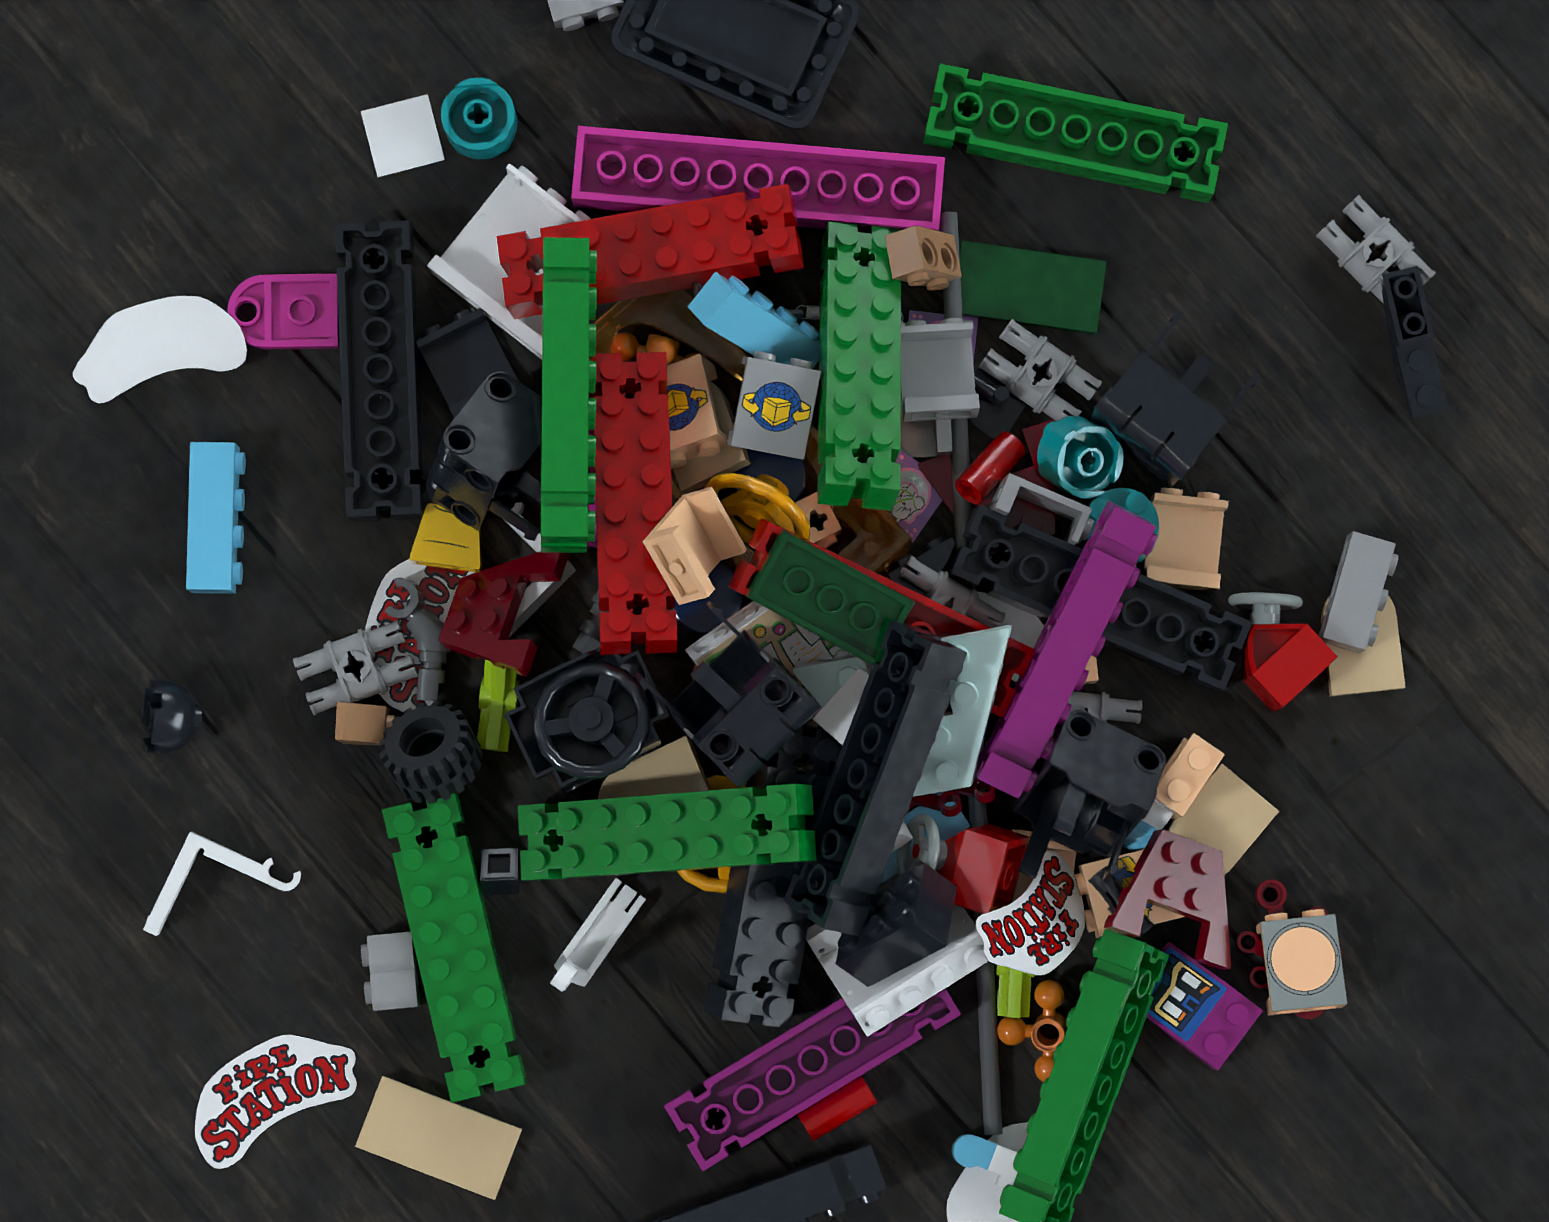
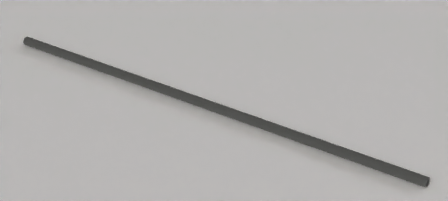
[940,212,1003,1135]

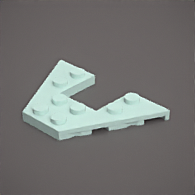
[793,625,1012,797]

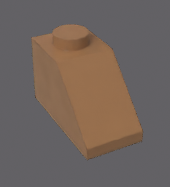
[335,702,395,745]

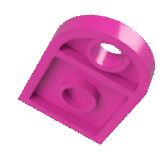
[227,274,339,350]

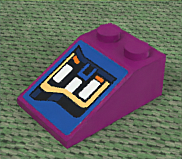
[1146,942,1263,1071]

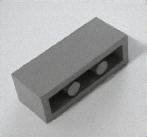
[1319,531,1398,653]

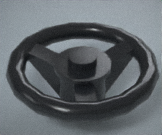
[533,662,651,779]

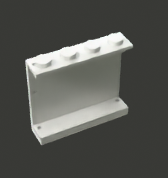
[427,163,591,359]
[806,866,988,1037]

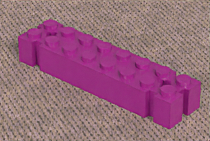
[976,501,1158,799]
[664,989,961,1171]

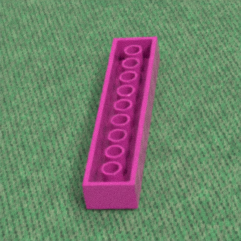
[571,126,945,233]

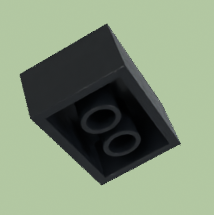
[835,863,957,987]

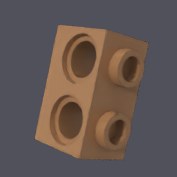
[885,225,962,291]

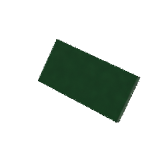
[960,241,1107,335]
[745,529,915,666]

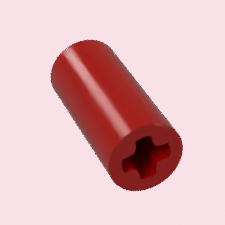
[955,431,1025,504]
[797,1076,878,1141]

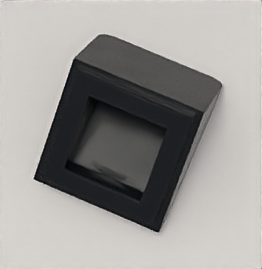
[480,848,519,895]

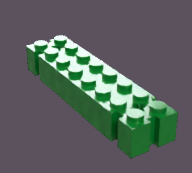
[923,64,1228,203]
[817,221,901,511]
[541,237,597,553]
[518,784,816,880]
[382,792,527,1103]
[999,929,1169,1222]

